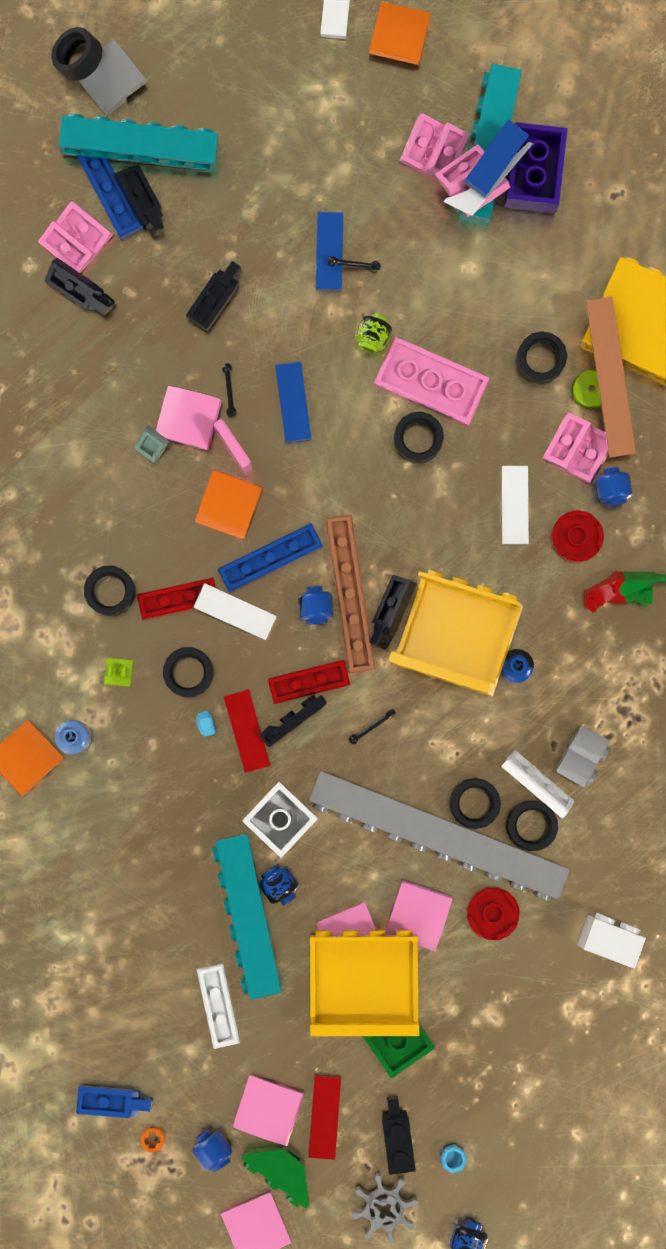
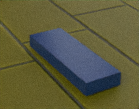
[464,119,529,198]
[316,212,343,291]
[275,362,311,443]

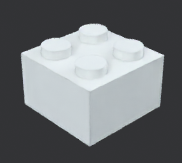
[242,782,318,858]
[577,912,646,969]

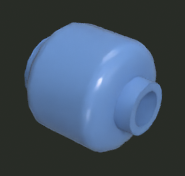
[55,720,91,754]

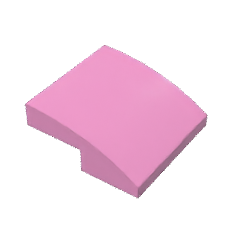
[399,113,470,177]
[435,144,510,217]
[38,201,114,273]
[156,386,222,450]
[543,412,609,485]
[386,880,453,951]
[316,902,376,935]
[233,1075,304,1146]

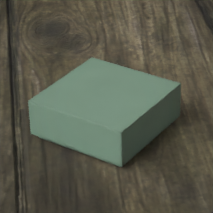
[133,426,170,464]

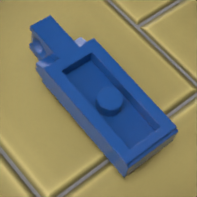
[76,1085,153,1118]

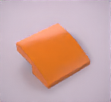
[369,1,431,65]
[195,469,263,539]
[0,720,64,797]

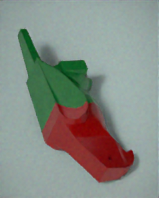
[585,571,666,612]

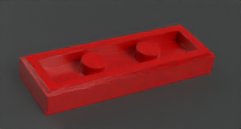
[136,577,216,620]
[268,660,351,704]
[224,689,271,773]
[308,1075,341,1160]

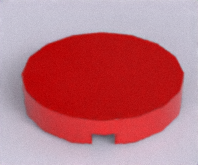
[551,510,604,563]
[467,887,520,940]

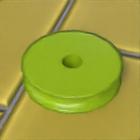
[572,369,601,409]

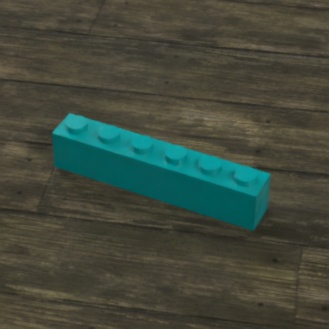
[455,64,522,226]
[58,113,218,171]
[212,833,282,1000]

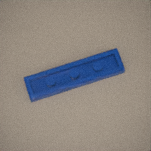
[76,155,143,240]
[218,523,323,593]

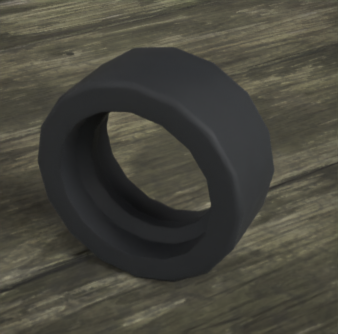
[51,27,103,81]
[516,331,567,384]
[394,411,444,464]
[84,565,135,616]
[163,647,213,697]
[449,778,501,829]
[506,801,558,851]

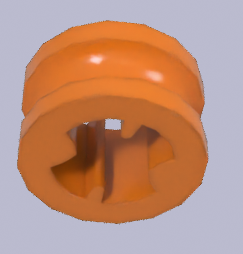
[140,1127,165,1153]

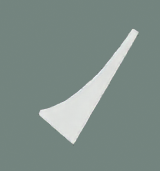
[443,142,533,216]

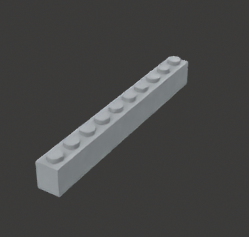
[309,771,570,902]

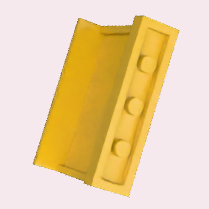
[579,257,666,386]
[389,570,523,697]
[310,930,419,1036]

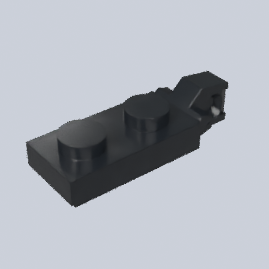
[114,164,164,238]
[44,258,115,315]
[186,261,242,332]
[370,575,417,650]
[260,694,327,748]
[382,1096,416,1175]

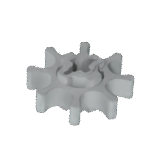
[351,1173,418,1244]

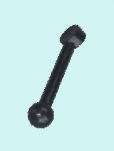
[328,256,381,272]
[222,363,237,418]
[349,709,397,744]

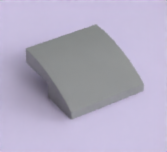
[78,39,146,117]

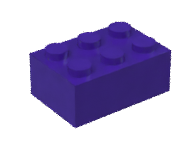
[504,122,568,214]

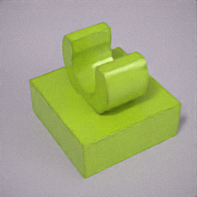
[104,658,134,687]

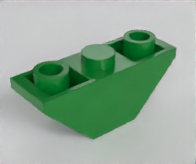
[241,1144,310,1209]

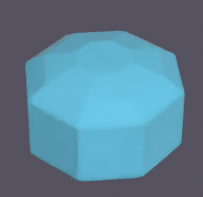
[196,710,216,737]
[440,1144,467,1173]

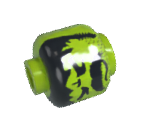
[354,313,392,354]

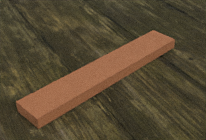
[586,296,636,458]
[325,515,375,674]

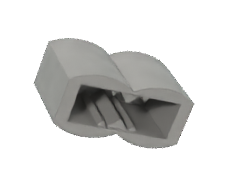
[554,725,611,787]

